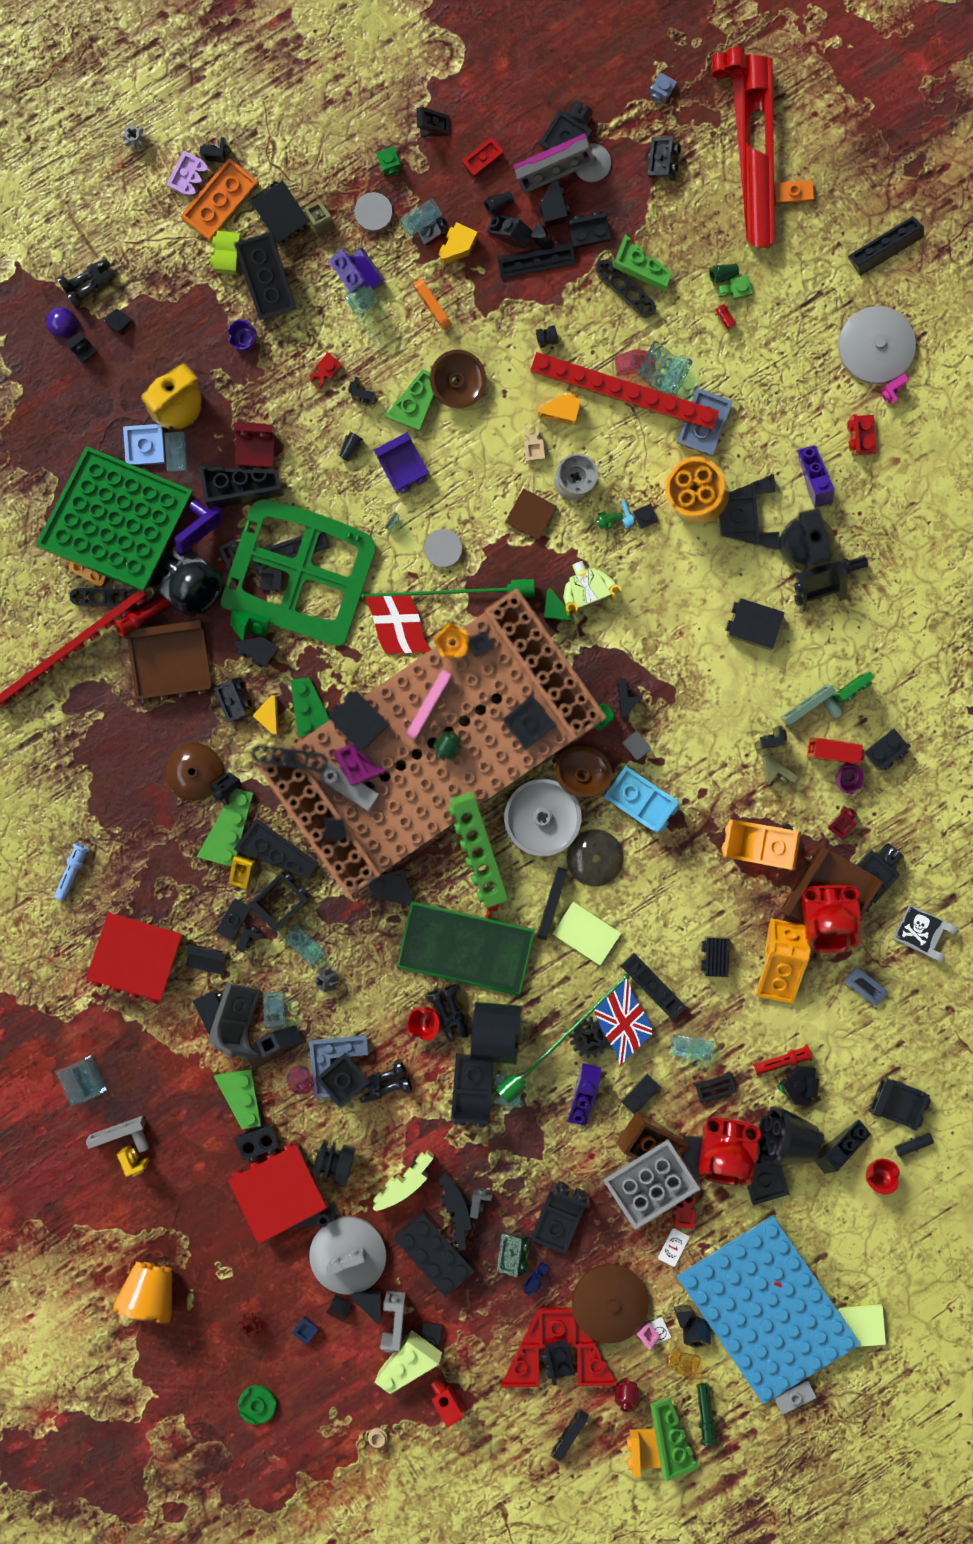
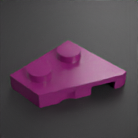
[333,744,385,787]

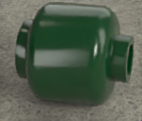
[434,731,463,761]

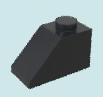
[193,989,223,1035]

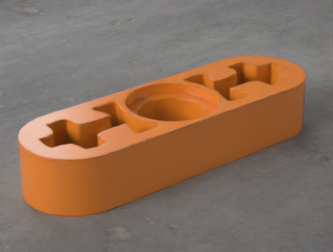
[413,278,452,330]

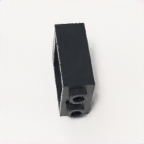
[248,872,310,932]

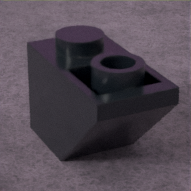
[540,179,570,228]
[486,215,533,249]
[233,637,280,668]

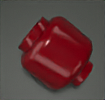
[615,1380,641,1412]

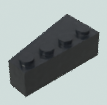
[199,466,284,509]

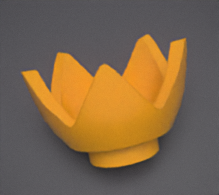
[434,623,469,658]

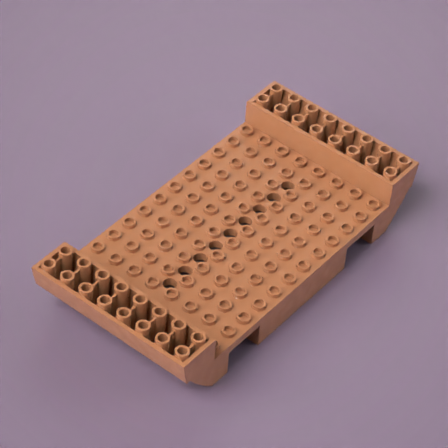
[258,588,606,897]

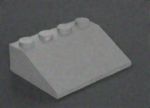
[603,1139,700,1230]

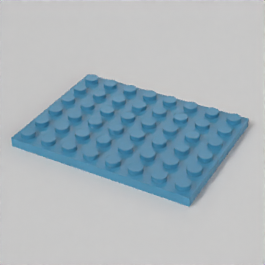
[677,1215,860,1404]

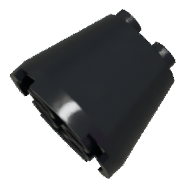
[758,1106,824,1166]

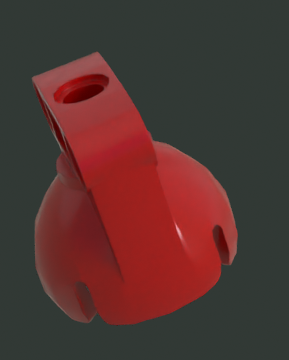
[801,885,863,954]
[699,1117,761,1186]

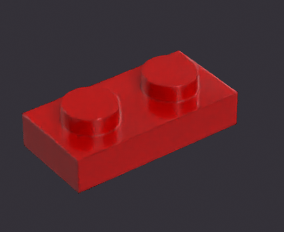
[462,137,504,178]

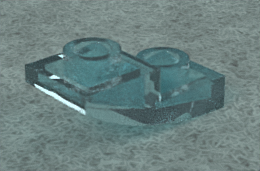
[284,925,326,966]
[670,1035,714,1061]

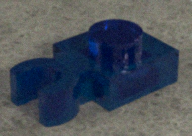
[523,1261,549,1296]

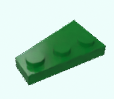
[290,678,330,737]

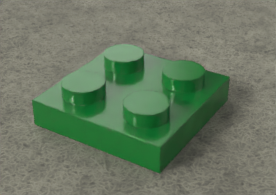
[832,671,875,702]

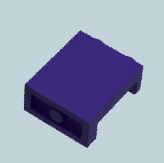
[329,248,385,293]
[374,432,430,494]

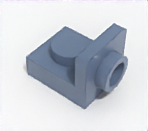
[648,72,677,104]

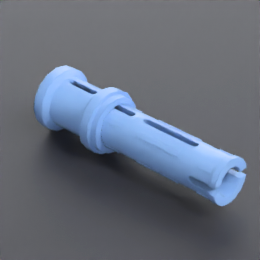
[54,843,90,901]

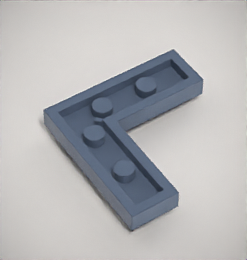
[309,1035,369,1098]

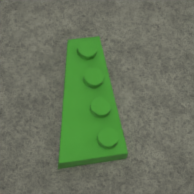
[197,788,254,866]
[650,1397,699,1481]

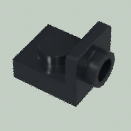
[199,137,230,163]
[65,331,97,363]
[211,771,241,805]
[236,925,264,952]

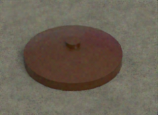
[572,1263,649,1344]

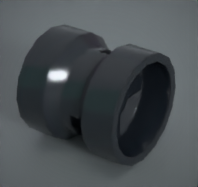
[535,325,559,349]

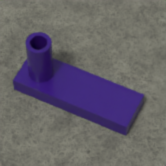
[175,500,223,554]

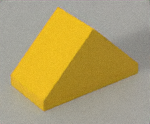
[253,695,279,734]
[229,855,256,889]

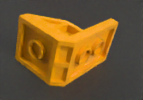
[755,918,810,1004]

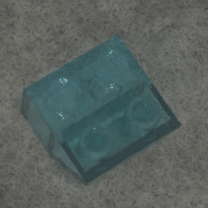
[55,1055,107,1106]

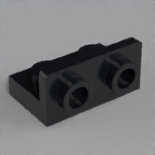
[647,136,681,181]
[568,211,611,249]
[214,677,255,723]
[755,725,787,750]
[865,728,911,771]
[542,1339,575,1386]

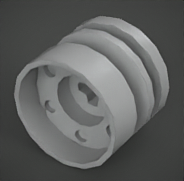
[554,454,598,501]

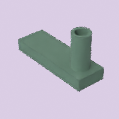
[780,684,843,726]

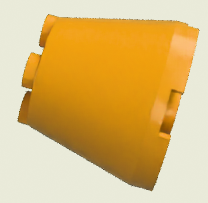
[113,1262,172,1323]

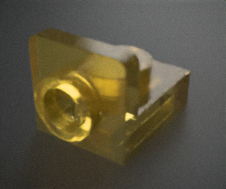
[668,1347,702,1377]

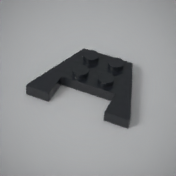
[719,474,780,550]

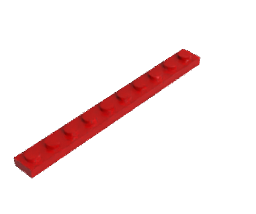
[530,352,719,430]
[0,590,149,709]

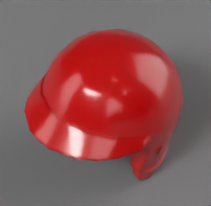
[407,1006,441,1041]
[866,1158,900,1195]

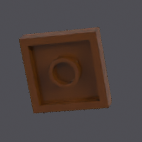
[505,488,557,541]

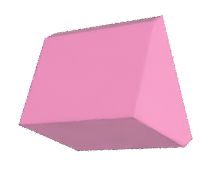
[636,1322,660,1350]

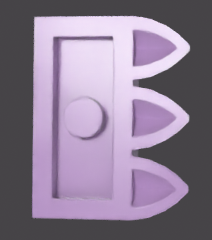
[166,151,208,196]

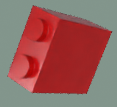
[807,738,865,764]

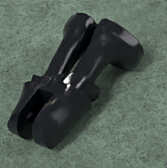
[56,259,117,309]
[425,983,468,1042]
[359,1059,413,1103]

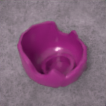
[835,763,864,794]

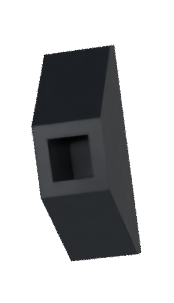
[249,1025,304,1070]

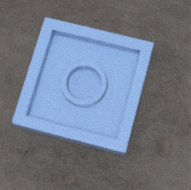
[123,424,165,466]

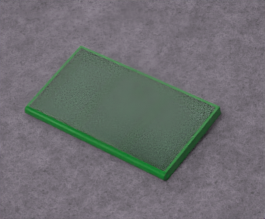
[396,901,535,996]

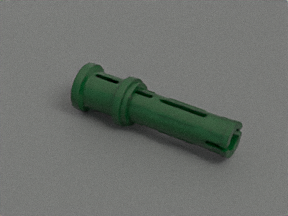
[696,1383,718,1446]

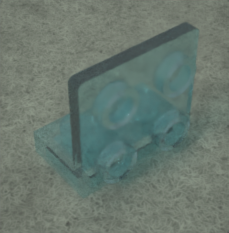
[637,341,693,396]

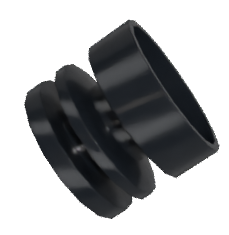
[314,1139,356,1187]

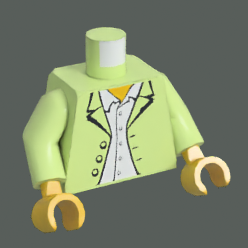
[563,561,623,616]

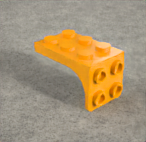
[722,819,801,870]

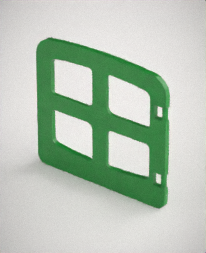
[221,500,375,646]

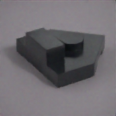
[779,1065,820,1106]

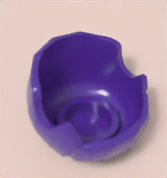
[46,307,78,338]
[227,319,257,351]

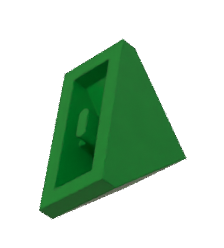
[544,588,574,622]

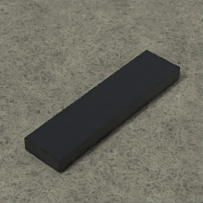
[254,532,330,571]

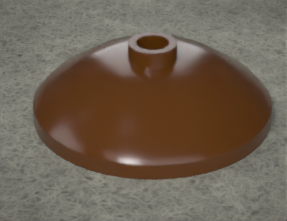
[430,349,487,409]
[166,743,224,800]
[555,746,612,799]

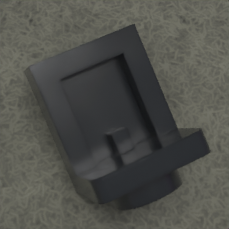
[416,215,449,245]
[349,377,376,406]

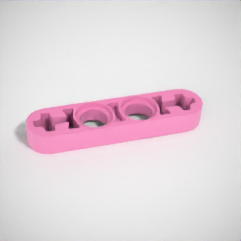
[406,669,452,740]

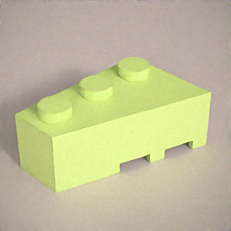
[374,1330,442,1394]

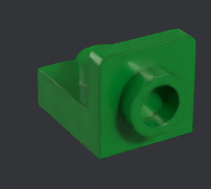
[376,146,402,177]

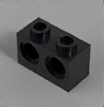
[235,1122,281,1161]

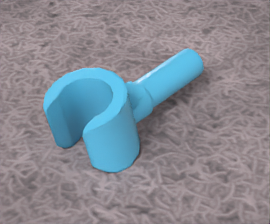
[622,500,634,529]

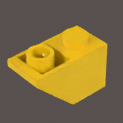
[439,222,477,264]

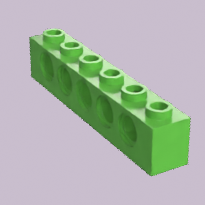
[448,791,508,908]

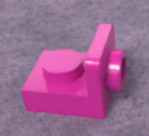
[881,373,909,405]

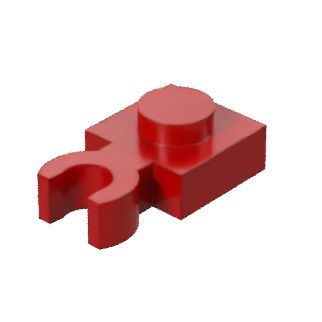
[309,352,343,389]
[674,1194,697,1229]

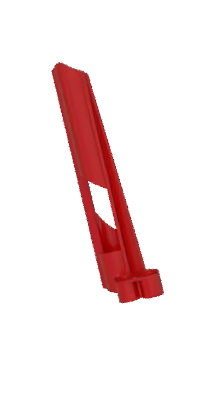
[712,46,775,249]

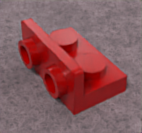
[847,414,877,456]

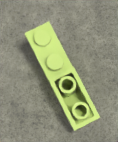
[373,1150,434,1211]

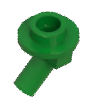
[596,511,623,531]

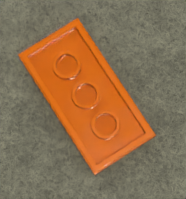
[180,158,259,243]

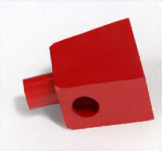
[430,1378,468,1428]

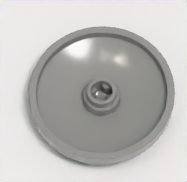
[838,306,916,384]
[504,779,581,856]

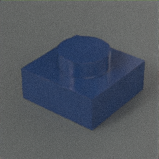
[292,1316,319,1345]

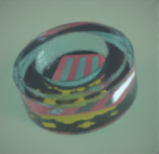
[384,511,400,531]

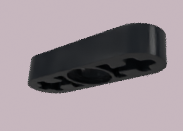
[550,1409,589,1462]

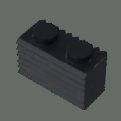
[700,936,730,977]

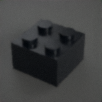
[315,1053,372,1109]

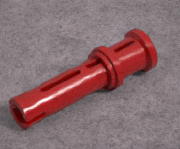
[114,597,170,637]
[753,1044,813,1076]

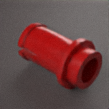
[715,304,737,330]

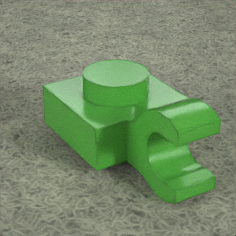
[717,275,753,300]

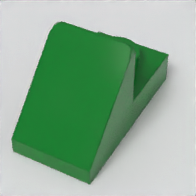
[230,608,270,640]

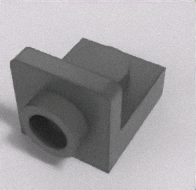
[470,1188,492,1219]

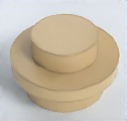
[368,1428,387,1448]

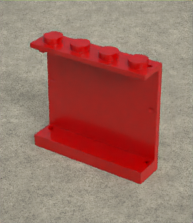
[86,912,184,1004]
[228,1142,330,1244]

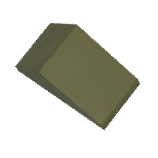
[304,201,335,237]

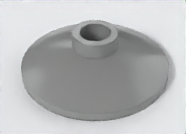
[575,143,611,182]

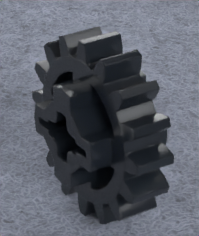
[569,1016,609,1058]

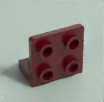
[234,422,276,467]

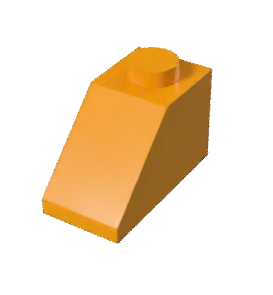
[538,393,581,425]

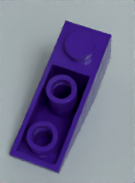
[797,445,834,508]
[568,1063,601,1126]

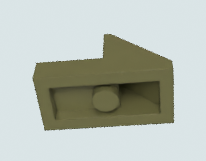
[762,755,798,785]

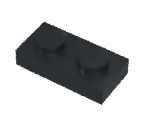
[621,1073,661,1115]

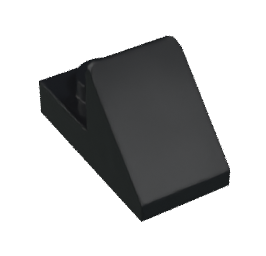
[416,106,450,137]
[617,678,643,718]

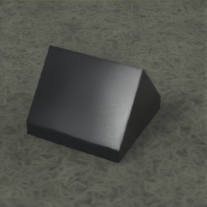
[530,222,553,247]
[326,1295,352,1321]
[674,1305,693,1329]

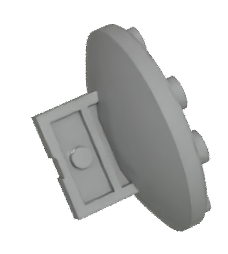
[309,1216,386,1295]

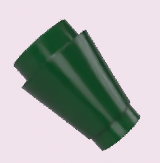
[709,263,739,285]

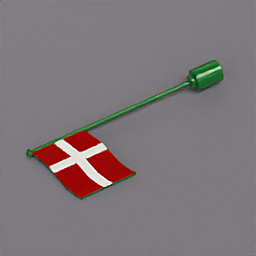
[360,579,535,654]

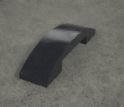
[620,953,687,1020]

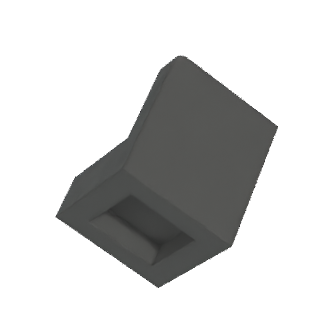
[621,731,652,760]

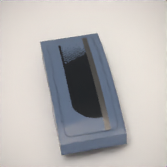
[844,966,888,1006]

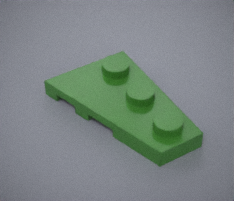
[612,234,672,291]
[384,369,434,431]
[214,1068,262,1129]

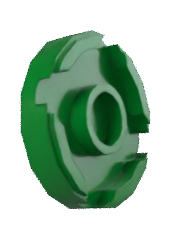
[238,1385,276,1425]

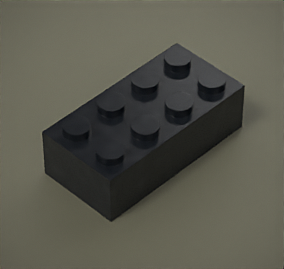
[234,231,297,320]
[394,1208,475,1297]

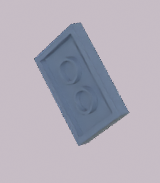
[676,388,733,456]

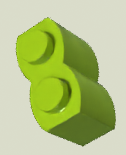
[210,231,242,275]

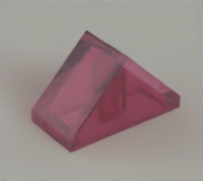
[614,349,655,376]

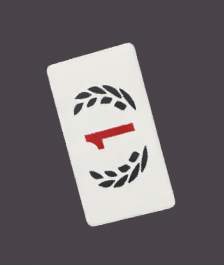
[658,1228,689,1267]

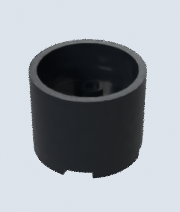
[470,1001,522,1064]

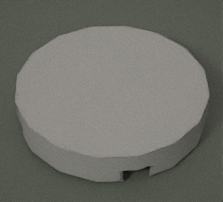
[354,192,393,232]
[424,529,462,568]

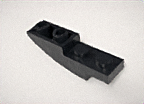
[439,1170,472,1250]

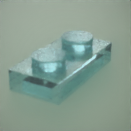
[165,432,187,473]

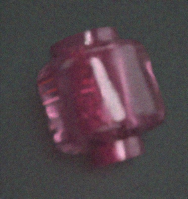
[286,1066,315,1095]

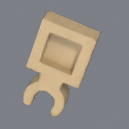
[524,426,545,462]

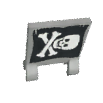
[893,904,958,962]

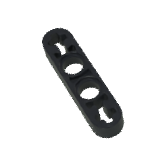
[596,259,656,318]
[69,588,146,608]
[251,745,328,772]
[537,867,567,941]

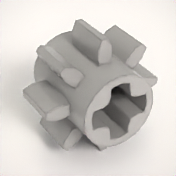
[121,123,147,151]

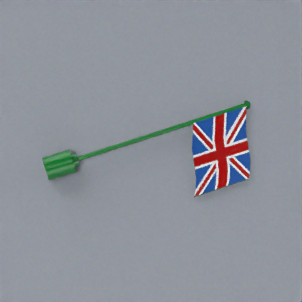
[496,973,653,1104]

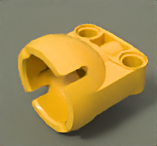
[141,364,202,430]

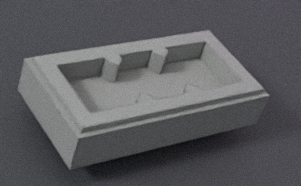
[774,1379,816,1415]

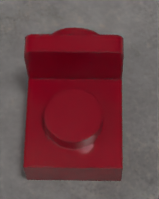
[828,806,859,840]

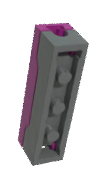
[514,133,595,194]

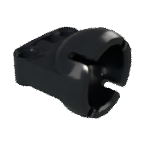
[780,508,835,571]
[149,546,223,617]

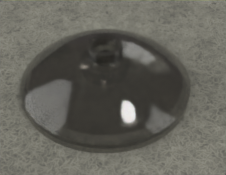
[566,829,624,887]

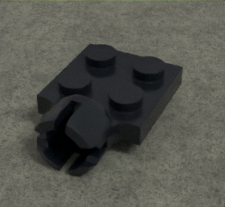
[539,101,593,150]
[856,843,904,903]

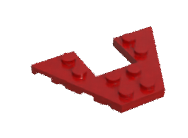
[501,1307,616,1388]

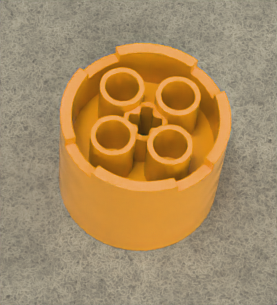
[665,457,729,524]

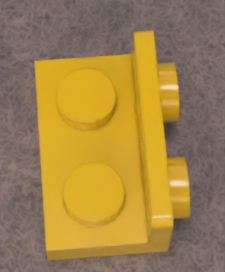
[117,1144,150,1177]

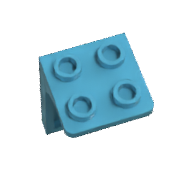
[604,766,680,833]

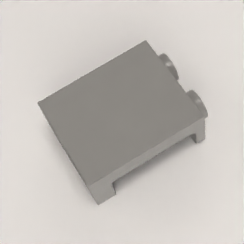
[380,1291,406,1353]

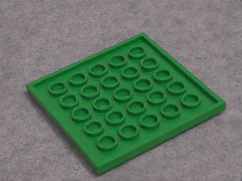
[36,446,193,592]

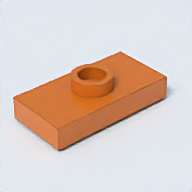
[774,180,814,204]

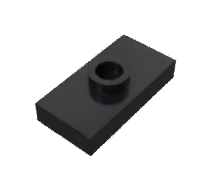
[216,898,251,941]
[421,1321,442,1349]

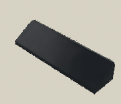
[848,216,925,276]
[497,242,576,279]

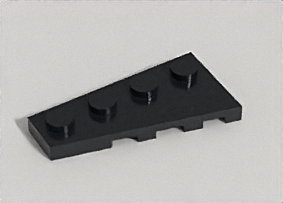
[234,818,319,879]

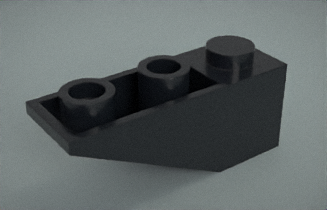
[815,1119,871,1174]

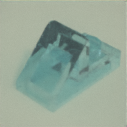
[264,991,287,1029]
[494,1070,524,1108]

